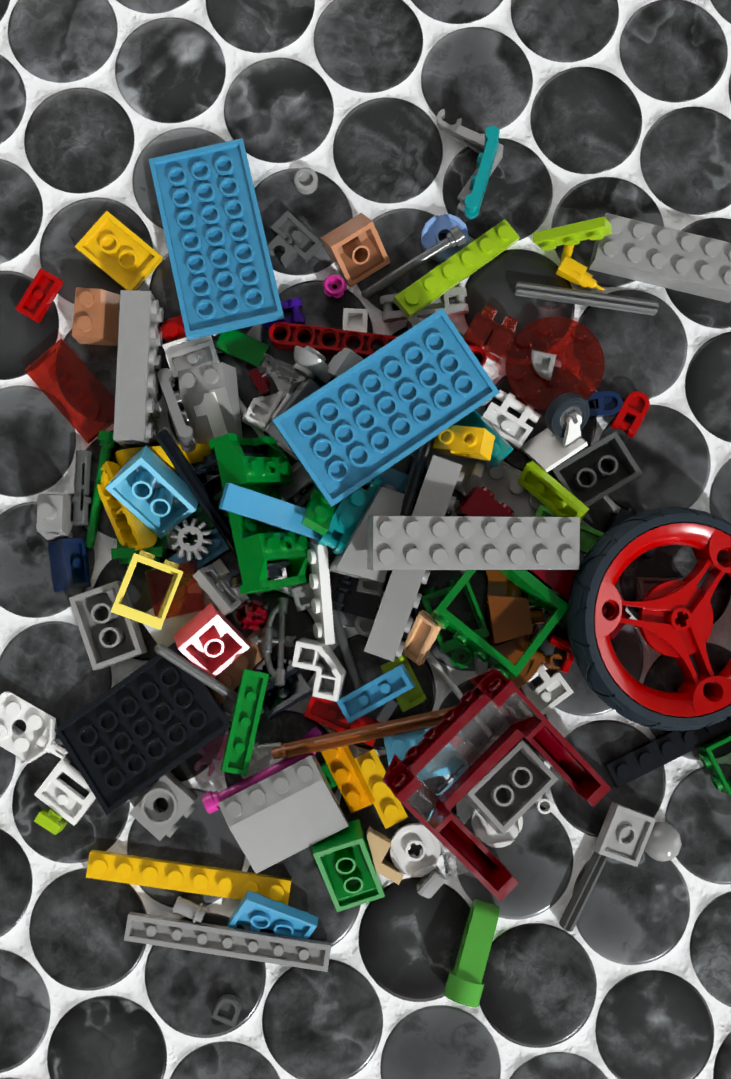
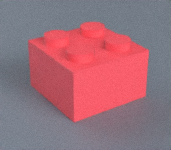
[173,602,250,678]

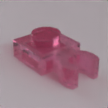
[194,733,228,776]

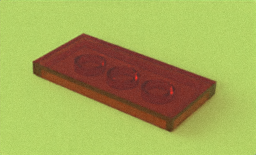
[24,339,115,444]

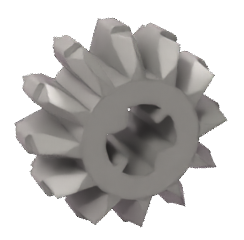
[170,518,214,561]

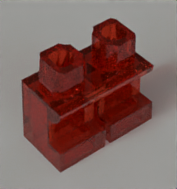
[463,305,518,365]

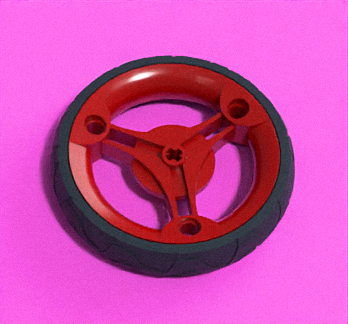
[567,507,731,731]

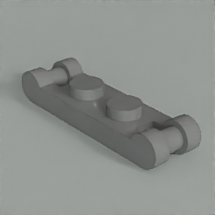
[157,368,196,452]

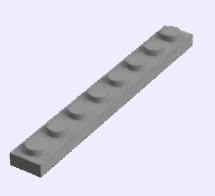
[124,912,332,972]

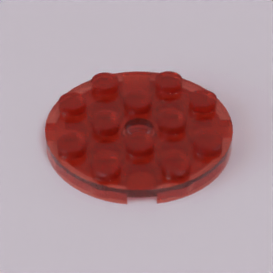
[505,317,605,411]

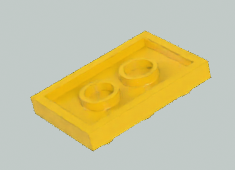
[75,211,163,290]

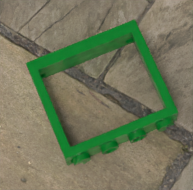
[430,570,568,680]

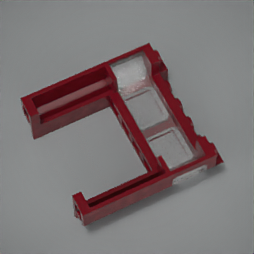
[382,668,612,902]

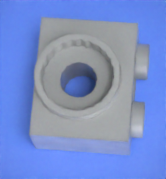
[129,772,198,841]

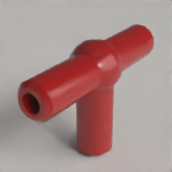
[549,634,574,673]

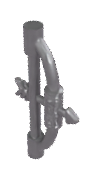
[250,598,296,686]

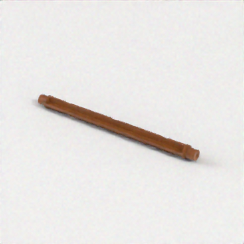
[272,706,456,759]

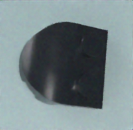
[255,656,313,720]

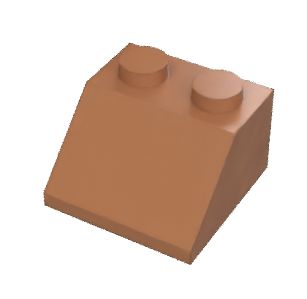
[321,213,391,287]
[72,287,120,346]

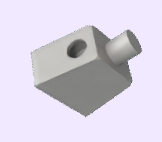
[36,493,74,540]

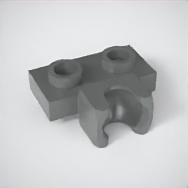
[268,210,323,268]

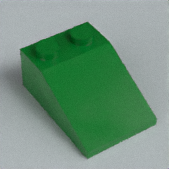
[312,819,385,912]

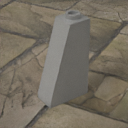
[329,485,405,583]

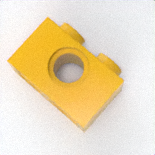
[433,425,495,461]

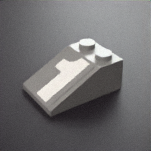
[178,362,243,444]

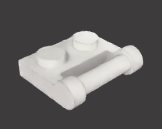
[34,757,96,826]

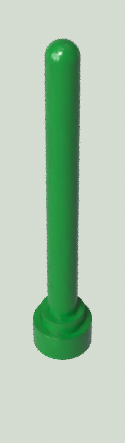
[85,430,118,549]

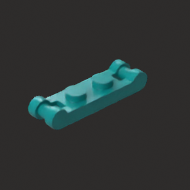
[464,126,500,219]
[317,476,383,556]

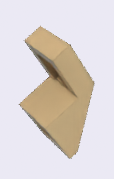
[367,826,404,885]

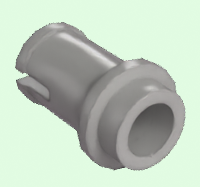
[172,896,207,923]

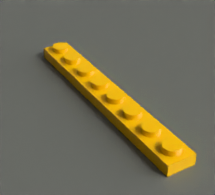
[86,850,292,905]

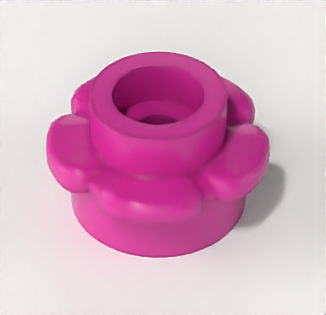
[323,275,347,298]

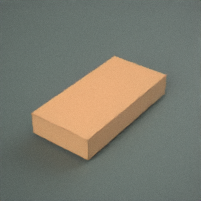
[402,610,441,666]

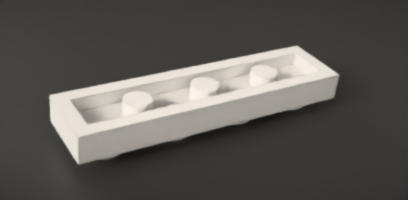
[307,541,335,645]

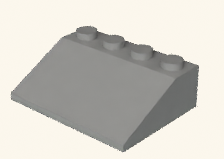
[218,755,349,874]

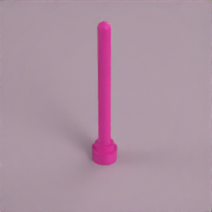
[201,752,316,814]

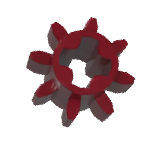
[236,600,267,631]

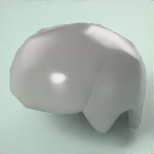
[644,822,682,862]

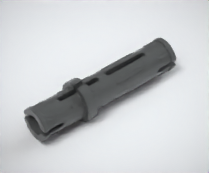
[71,450,92,526]

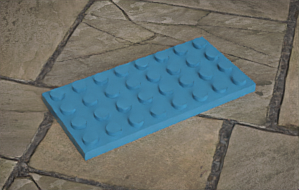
[149,138,284,340]
[272,308,500,507]

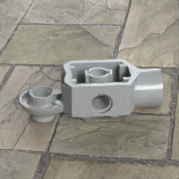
[293,346,364,384]

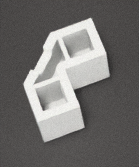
[292,638,347,701]

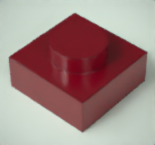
[248,368,272,397]

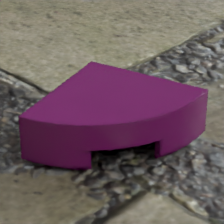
[299,725,323,740]

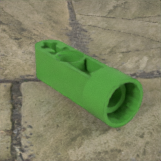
[443,898,500,1007]

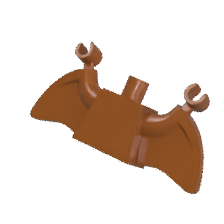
[483,570,562,688]

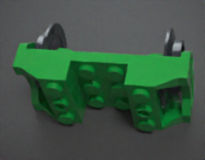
[195,433,308,595]

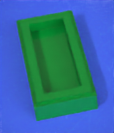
[215,330,270,369]

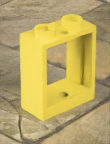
[110,550,183,630]

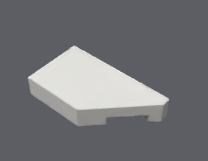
[242,391,284,433]

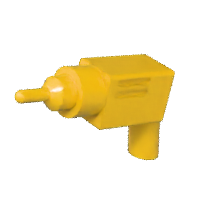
[556,244,604,291]

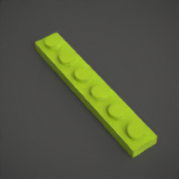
[393,219,520,319]

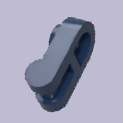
[578,391,623,419]

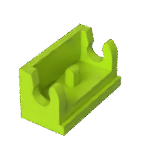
[380,654,427,712]

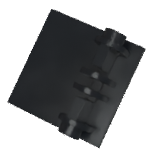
[331,572,384,620]

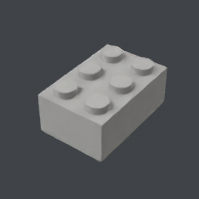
[69,581,148,671]
[464,740,558,834]

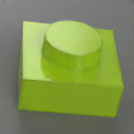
[34,808,68,835]

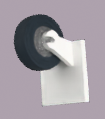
[520,392,590,472]

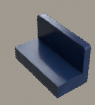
[48,538,91,592]

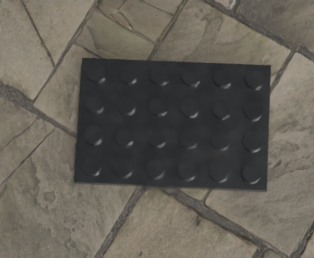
[54,642,231,815]

